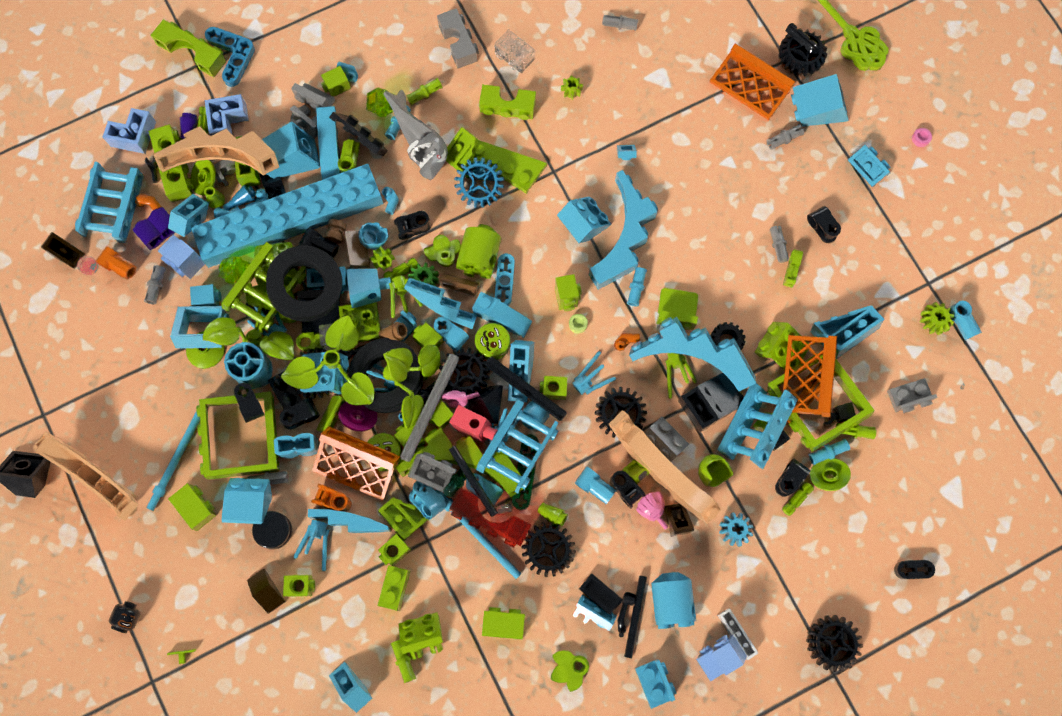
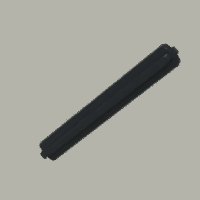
[485,357,567,421]

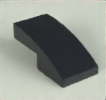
[259,173,286,199]

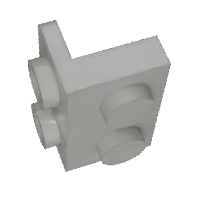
[291,83,335,110]
[645,417,689,462]
[407,452,457,492]

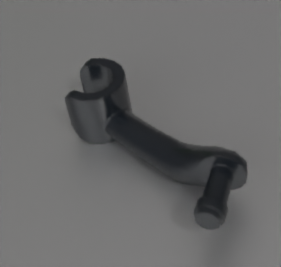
[617,592,635,637]

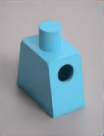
[346,269,391,308]

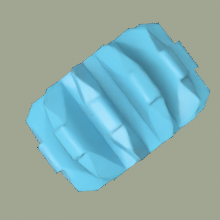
[719,512,753,547]

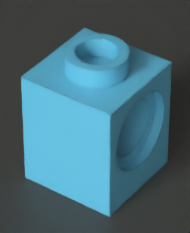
[190,284,222,306]

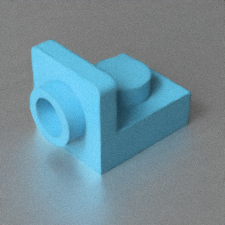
[394,310,418,342]

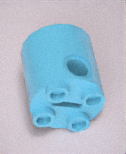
[224,342,273,389]
[651,572,696,629]

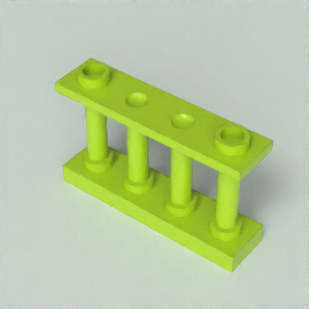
[221,242,307,333]

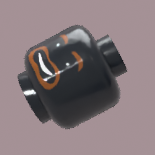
[109,601,140,633]

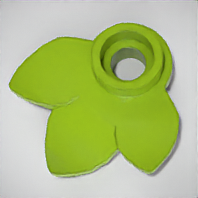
[424,235,461,267]
[551,650,589,692]

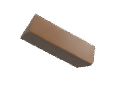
[344,231,370,269]
[439,273,479,296]

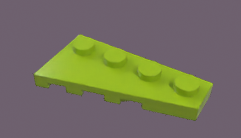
[474,139,547,194]

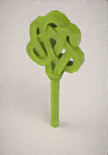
[818,0,889,71]

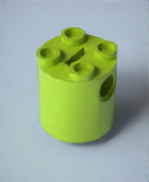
[456,224,502,279]

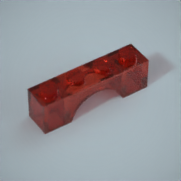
[448,487,531,548]

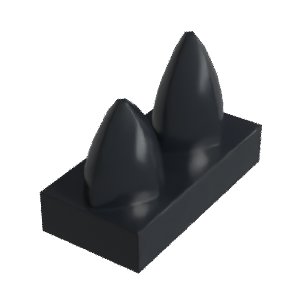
[268,371,302,414]

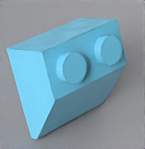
[221,478,272,524]

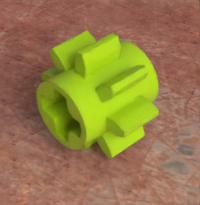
[561,75,583,100]
[370,246,395,271]

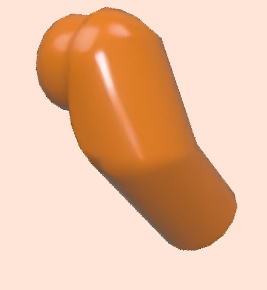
[614,333,640,351]

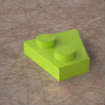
[446,127,478,178]
[378,497,429,541]

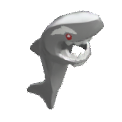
[384,90,448,180]

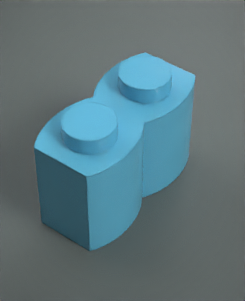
[274,433,319,459]

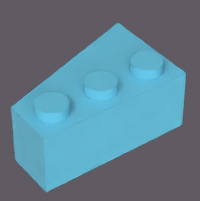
[810,305,884,359]

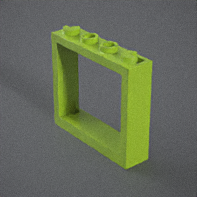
[767,351,875,452]
[196,392,280,480]

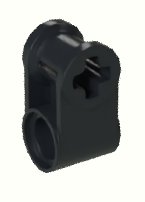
[807,206,841,243]
[394,211,432,240]
[234,383,265,423]
[279,398,320,430]
[775,458,810,497]
[610,471,645,509]

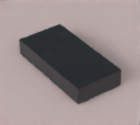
[579,573,623,616]

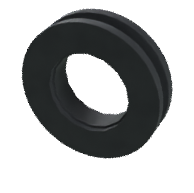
[266,246,342,322]
[348,338,424,413]

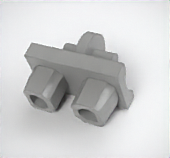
[290,105,318,138]

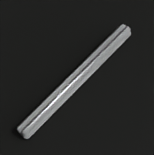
[400,354,459,462]

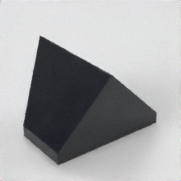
[464,385,503,424]

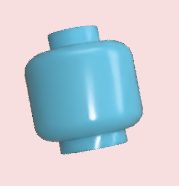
[522,401,550,430]

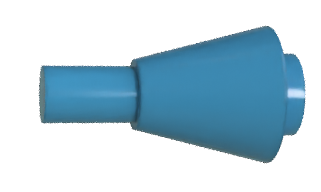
[223,185,256,211]

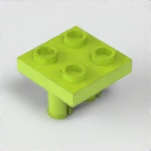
[339,302,381,342]
[398,612,443,660]

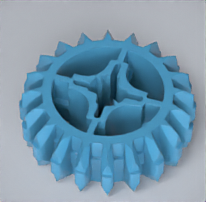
[454,157,504,208]

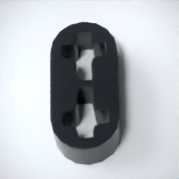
[894,560,935,579]

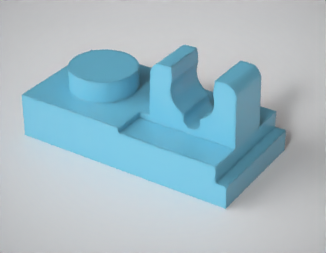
[573,595,617,631]

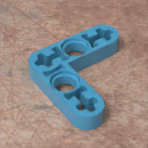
[205,27,255,87]

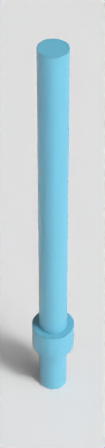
[146,412,200,511]
[435,490,521,579]

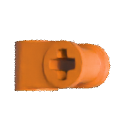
[311,484,352,512]

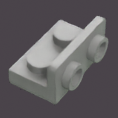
[887,378,938,413]

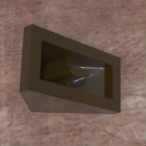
[41,232,85,269]
[665,504,694,537]
[247,568,286,614]

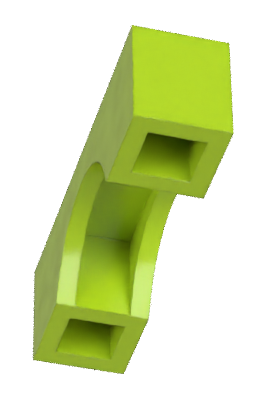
[151,19,226,78]

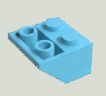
[557,196,611,243]

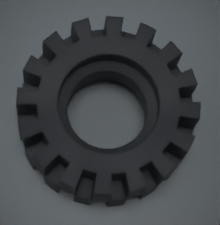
[710,322,746,350]

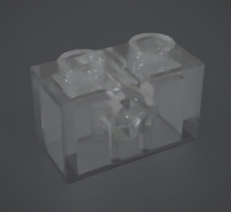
[494,29,535,74]

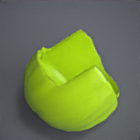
[698,454,734,487]

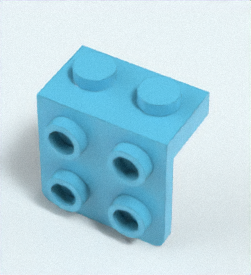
[300,352,349,395]

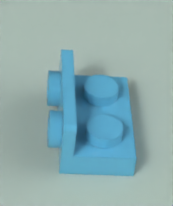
[848,145,891,187]
[635,659,677,709]

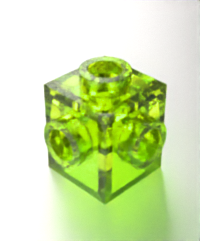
[366,87,395,117]
[218,256,250,284]

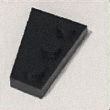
[329,112,388,156]

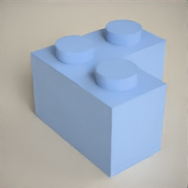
[205,94,249,136]
[102,108,156,154]
[158,234,205,279]
[696,635,747,681]

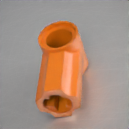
[95,246,137,280]

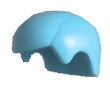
[358,222,389,250]

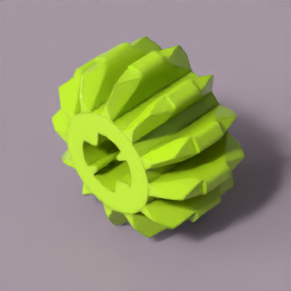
[920,302,955,335]

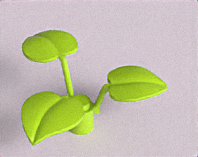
[203,284,294,360]
[281,315,375,405]
[383,344,440,429]

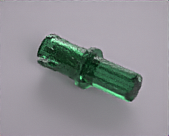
[443,469,467,497]

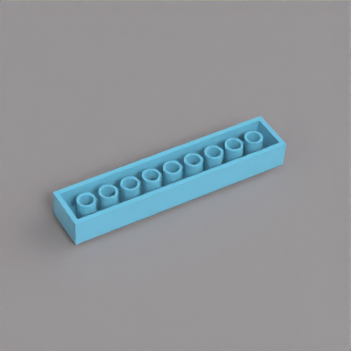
[191,164,384,268]

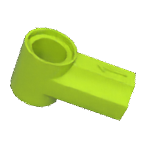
[338,139,360,173]

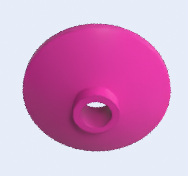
[338,402,378,432]

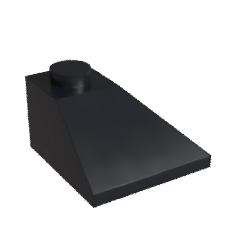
[0,451,51,498]

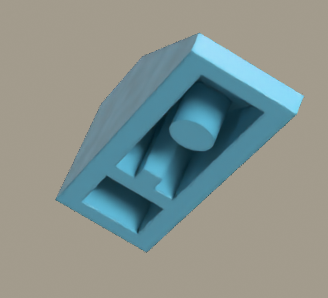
[472,292,532,338]
[508,340,535,403]

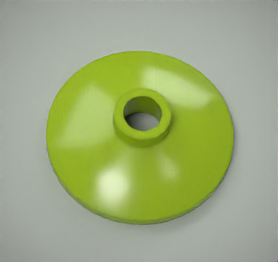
[191,160,216,195]
[186,332,225,369]
[810,458,851,491]

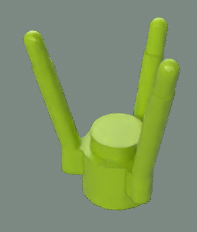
[389,276,423,318]
[665,353,697,399]

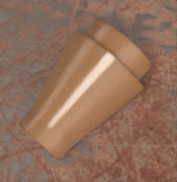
[379,322,407,341]

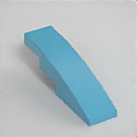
[316,106,340,180]
[404,278,477,329]
[308,509,391,533]

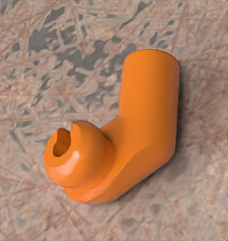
[135,194,162,210]

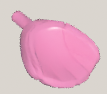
[441,390,480,408]
[636,491,668,530]

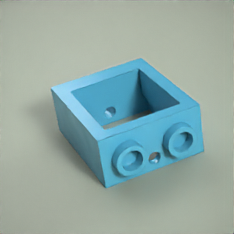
[170,306,230,348]

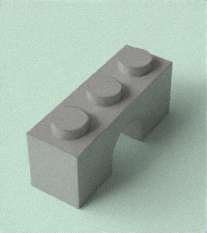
[437,8,479,69]

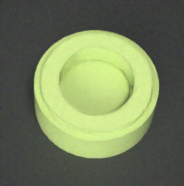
[569,314,588,334]

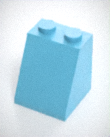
[791,74,849,127]
[262,122,320,179]

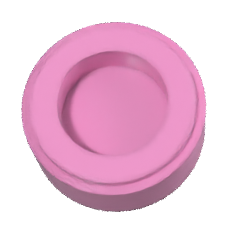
[912,128,932,147]

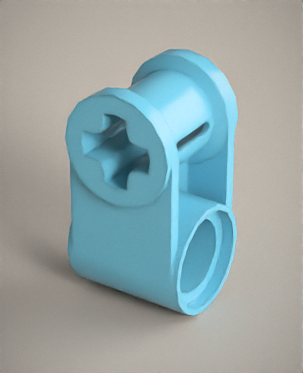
[434,317,470,352]
[466,474,504,505]
[409,481,446,519]

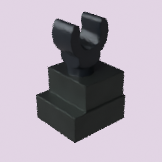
[820,402,856,426]

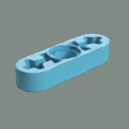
[495,253,515,306]

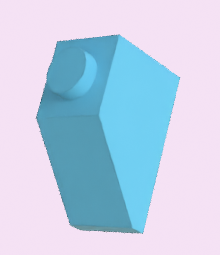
[329,662,372,713]

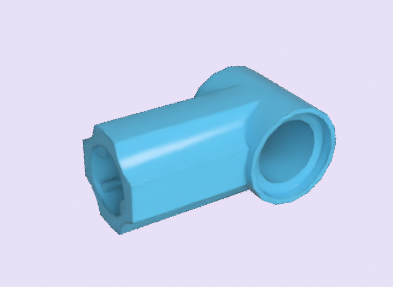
[949,301,982,340]
[575,467,617,504]

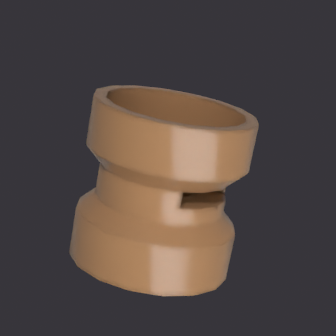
[324,219,347,244]

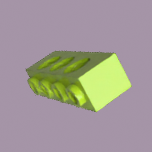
[148,124,194,202]

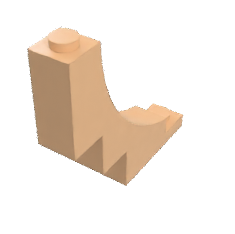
[609,410,721,525]

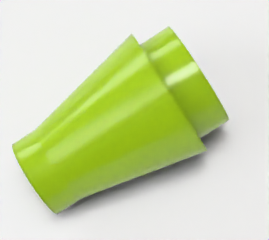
[204,186,225,208]
[537,502,568,528]

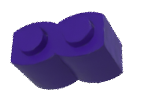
[133,207,176,250]

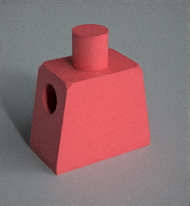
[449,405,498,443]

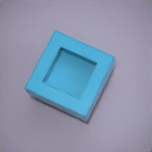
[617,145,637,160]

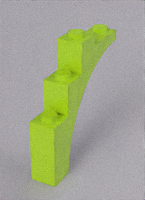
[396,428,523,497]

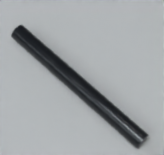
[449,446,498,517]
[624,575,647,659]

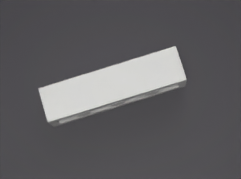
[717,608,758,660]

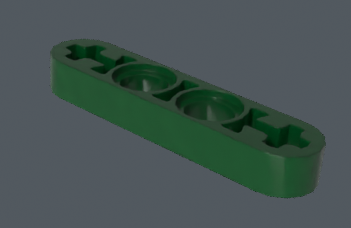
[512,434,539,511]

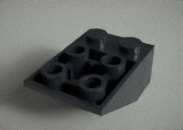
[678,373,744,433]

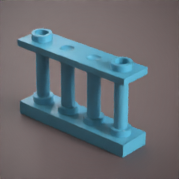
[75,162,144,244]
[717,383,798,469]
[476,399,559,494]

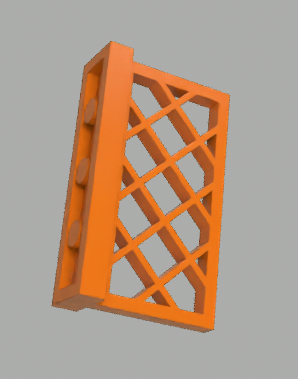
[710,43,795,120]
[783,335,837,418]
[312,426,400,501]

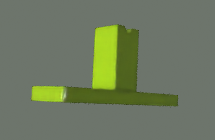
[167,649,196,664]

